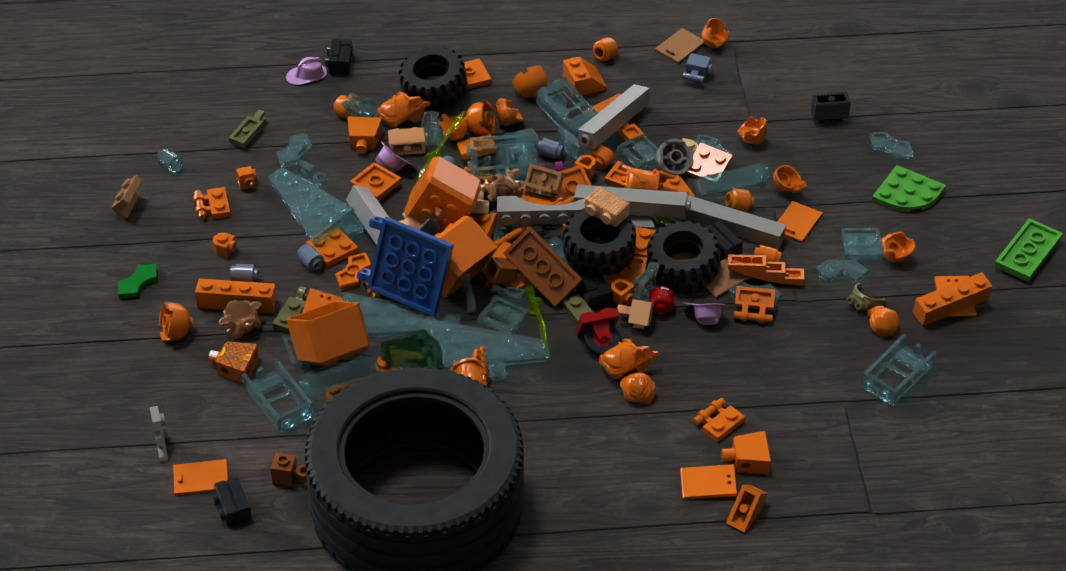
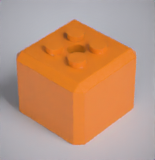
[404,156,482,227]
[434,216,498,298]
[286,301,370,366]

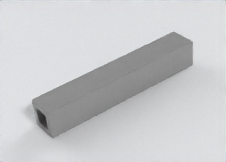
[578,84,650,149]
[346,185,390,245]
[574,185,691,219]
[675,195,786,250]

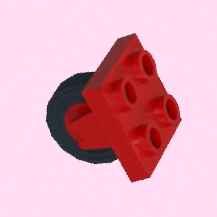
[575,308,620,356]

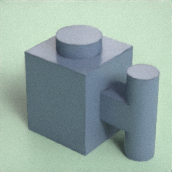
[682,53,713,83]

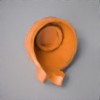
[436,114,468,142]
[773,165,807,193]
[867,306,899,338]

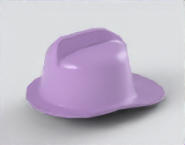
[286,57,327,85]
[375,142,417,172]
[683,302,726,325]

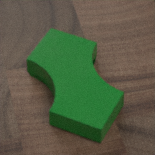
[118,264,157,299]

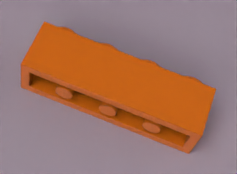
[913,272,993,326]
[195,279,277,314]

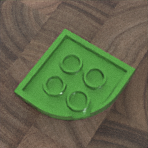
[871,165,946,212]

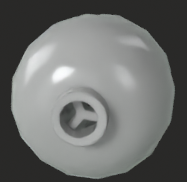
[656,139,693,175]

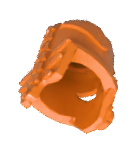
[377,92,431,128]
[625,168,675,191]
[599,339,660,379]
[451,345,490,388]

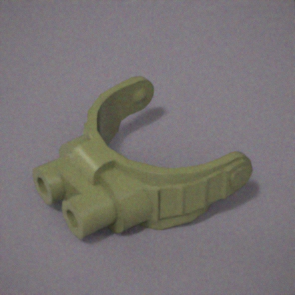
[846,283,887,311]

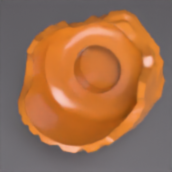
[701,18,730,49]
[495,98,524,126]
[737,117,767,145]
[881,232,916,263]
[620,373,656,404]

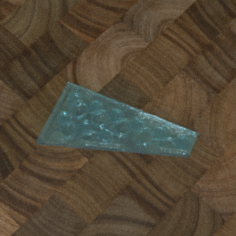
[268,167,355,245]
[343,292,460,338]
[426,318,550,371]

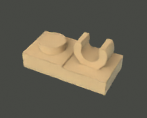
[471,191,489,213]

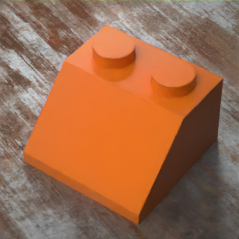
[563,57,607,97]

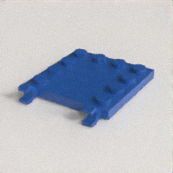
[357,216,454,316]

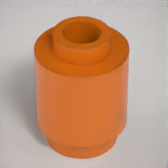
[754,245,782,262]

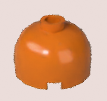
[512,66,548,99]
[464,101,496,137]
[159,302,193,341]

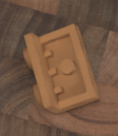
[520,164,565,196]
[111,175,142,219]

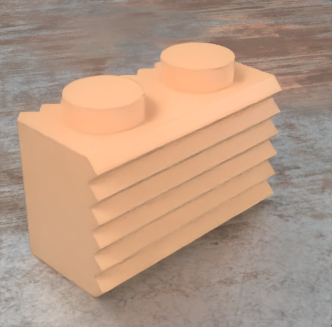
[388,127,426,156]
[585,187,630,227]

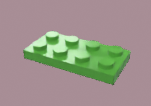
[994,218,1063,282]

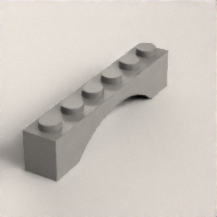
[497,196,588,225]

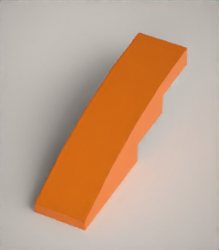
[728,255,804,286]

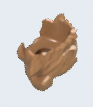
[480,168,520,202]
[219,300,262,339]

